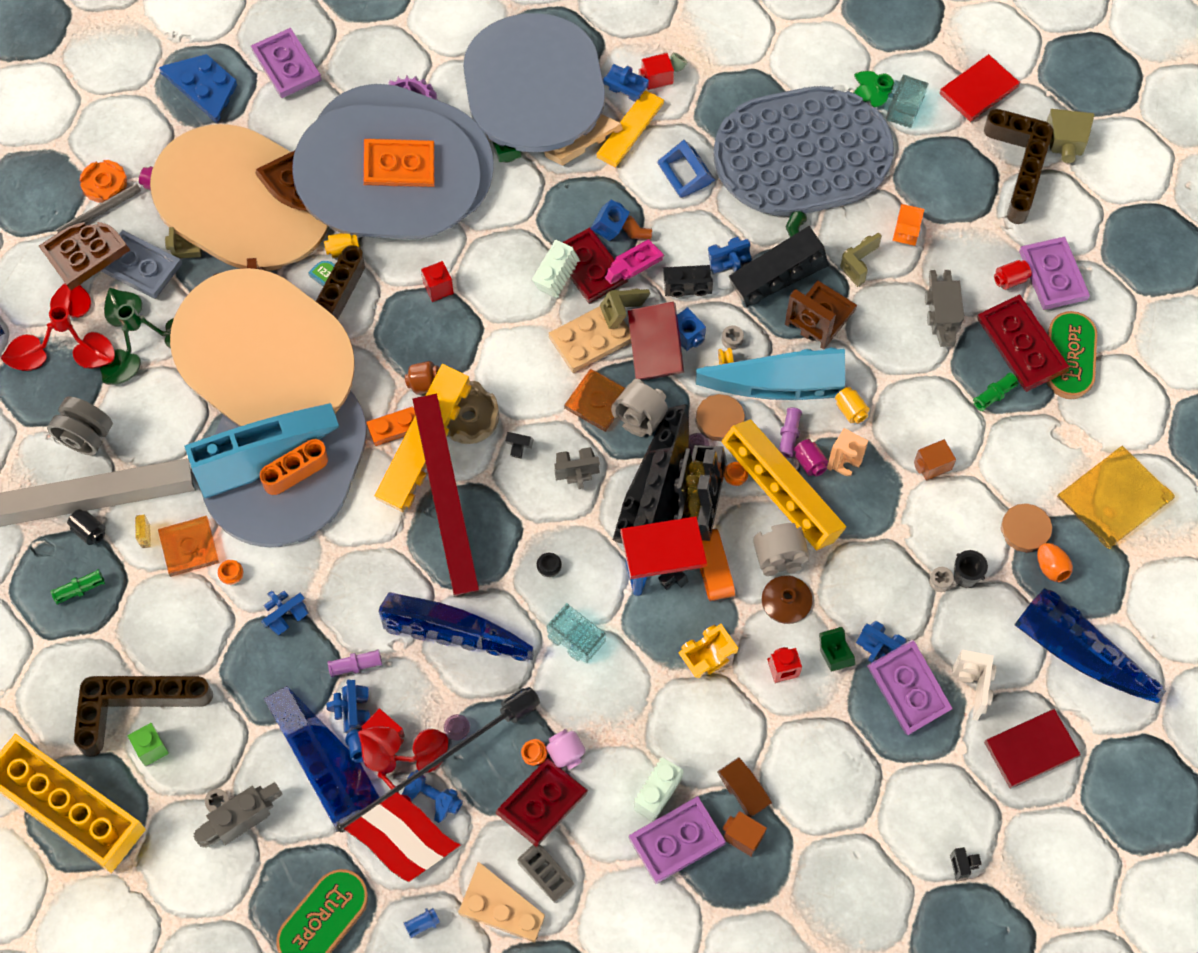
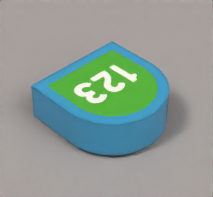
[308,261,335,286]

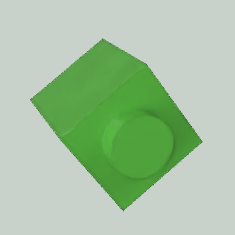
[127,723,169,767]

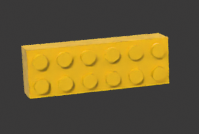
[0,733,146,874]

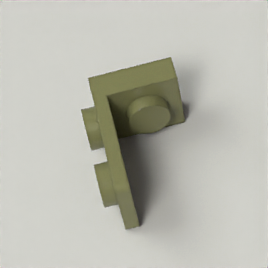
[840,232,882,287]
[600,288,651,329]

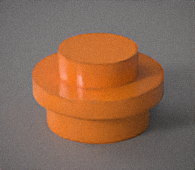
[724,462,748,486]
[217,560,243,585]
[521,739,547,766]

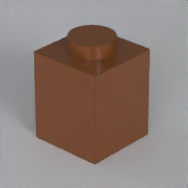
[914,439,956,481]
[723,811,767,857]

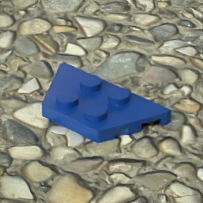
[159,54,237,124]

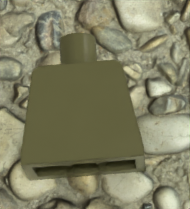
[1046,109,1094,163]

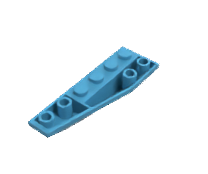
[695,348,845,400]
[184,403,339,499]

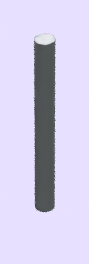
[56,183,141,233]

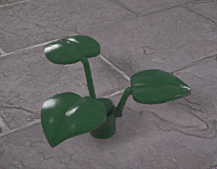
[100,288,174,385]

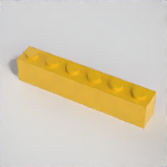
[374,364,472,512]
[721,419,847,551]

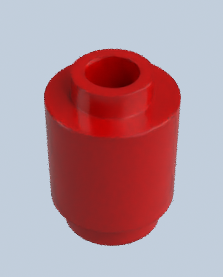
[994,260,1032,290]

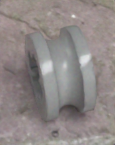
[722,325,744,350]
[929,567,954,592]
[205,789,230,812]

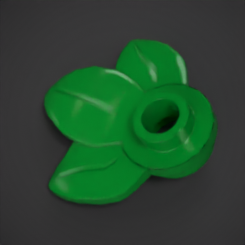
[853,71,895,107]

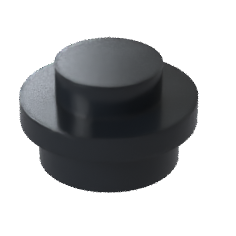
[536,552,562,577]

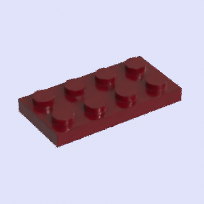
[977,294,1069,392]

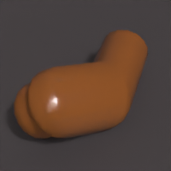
[622,215,652,240]

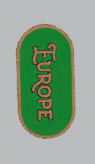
[1046,311,1097,399]
[277,869,368,953]

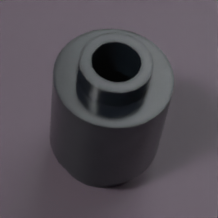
[67,509,105,545]

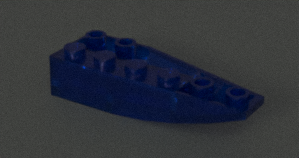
[1014,588,1166,703]
[378,592,534,661]
[264,686,380,832]

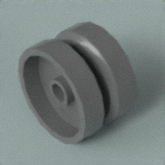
[47,396,113,456]

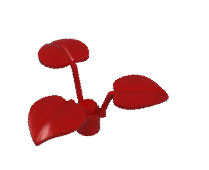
[0,283,115,371]
[358,727,448,803]

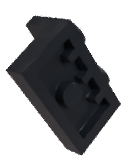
[663,265,713,298]

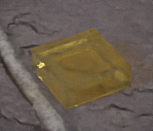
[135,515,151,548]

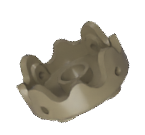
[447,381,499,444]

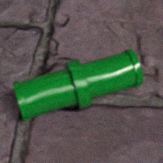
[973,373,1019,411]
[50,569,105,605]

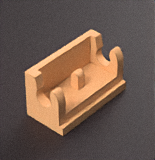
[827,428,868,476]

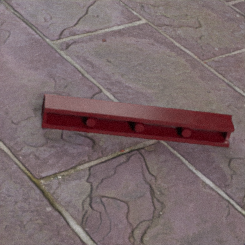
[412,393,479,597]

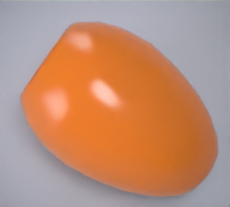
[1037,543,1073,582]

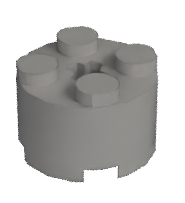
[611,379,668,437]
[753,523,810,576]

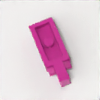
[605,239,664,284]

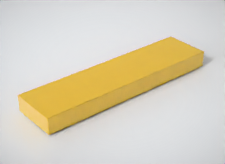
[597,90,664,168]

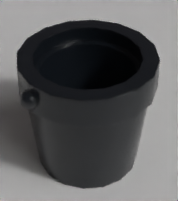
[954,550,988,588]

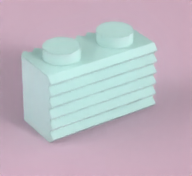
[532,240,580,298]
[634,758,683,821]

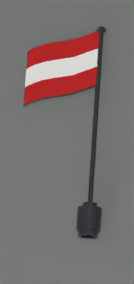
[336,687,540,882]

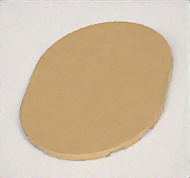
[150,124,329,271]
[170,268,355,427]

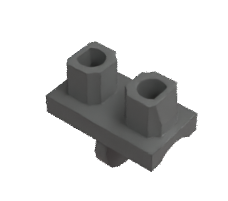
[554,447,600,490]

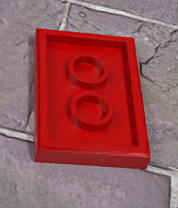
[939,54,1020,122]
[620,517,707,579]

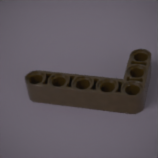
[984,109,1053,224]
[315,245,365,320]
[74,676,213,757]

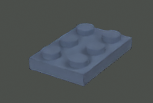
[101,230,182,300]

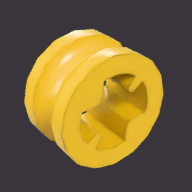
[718,348,734,365]

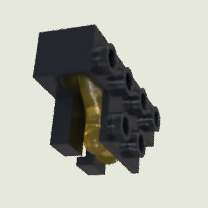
[674,445,727,541]

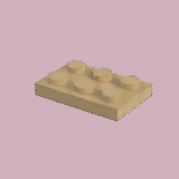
[549,306,631,373]

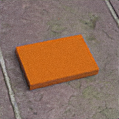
[364,139,434,187]

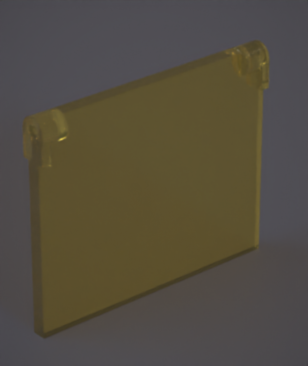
[1057,446,1175,549]

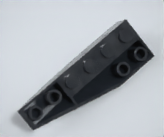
[612,404,689,544]

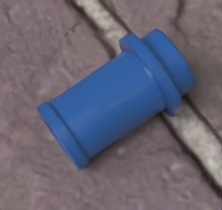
[345,729,363,763]
[403,908,440,938]

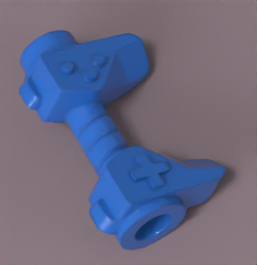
[402,770,463,823]

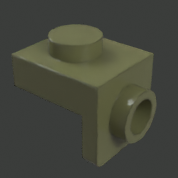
[165,227,202,259]

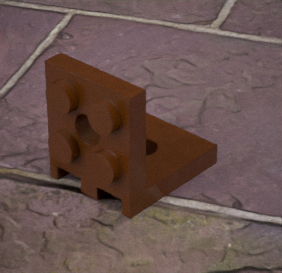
[785,280,857,349]

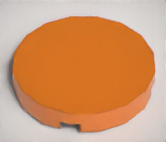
[80,160,127,203]

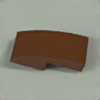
[717,757,772,817]

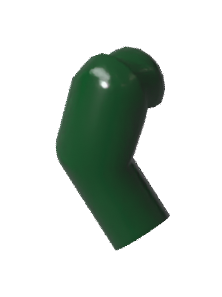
[786,211,807,237]

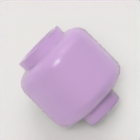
[546,729,586,770]

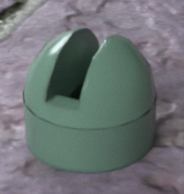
[670,52,688,72]

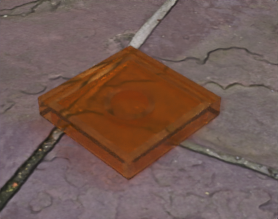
[564,369,625,432]
[158,515,220,577]

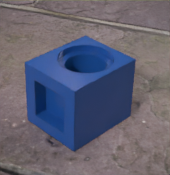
[590,199,630,241]
[677,307,706,351]

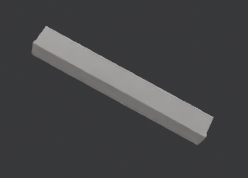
[0,458,195,527]

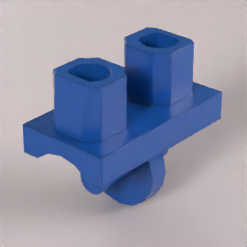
[603,64,649,102]
[708,237,752,274]
[261,590,309,636]
[856,621,907,663]
[326,680,370,733]

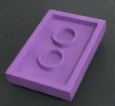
[251,28,322,99]
[1019,236,1090,310]
[867,640,952,735]
[628,796,726,884]

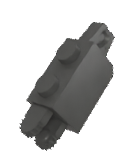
[925,270,964,347]
[193,782,283,848]

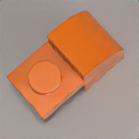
[892,204,924,246]

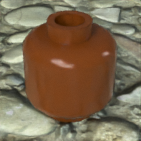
[405,361,440,395]

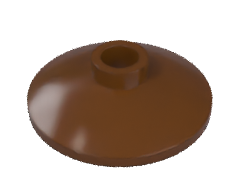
[762,576,813,624]

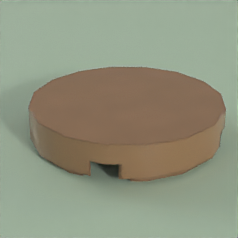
[696,394,745,441]
[1001,503,1052,553]

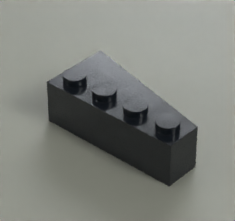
[729,226,829,307]

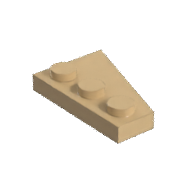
[544,114,623,166]
[458,862,545,943]

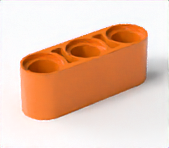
[260,439,328,495]
[700,528,735,601]

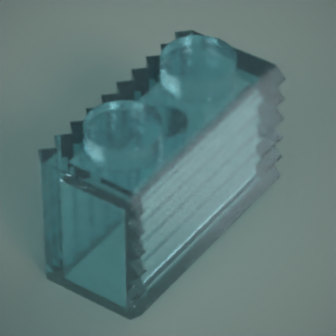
[884,74,929,128]
[546,603,606,664]

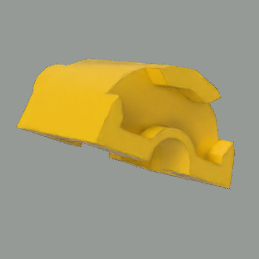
[678,624,738,679]

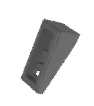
[517,845,574,903]

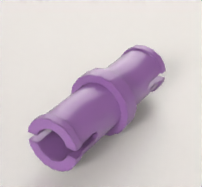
[779,407,802,458]
[328,649,382,678]

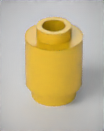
[324,233,359,259]
[835,387,870,424]

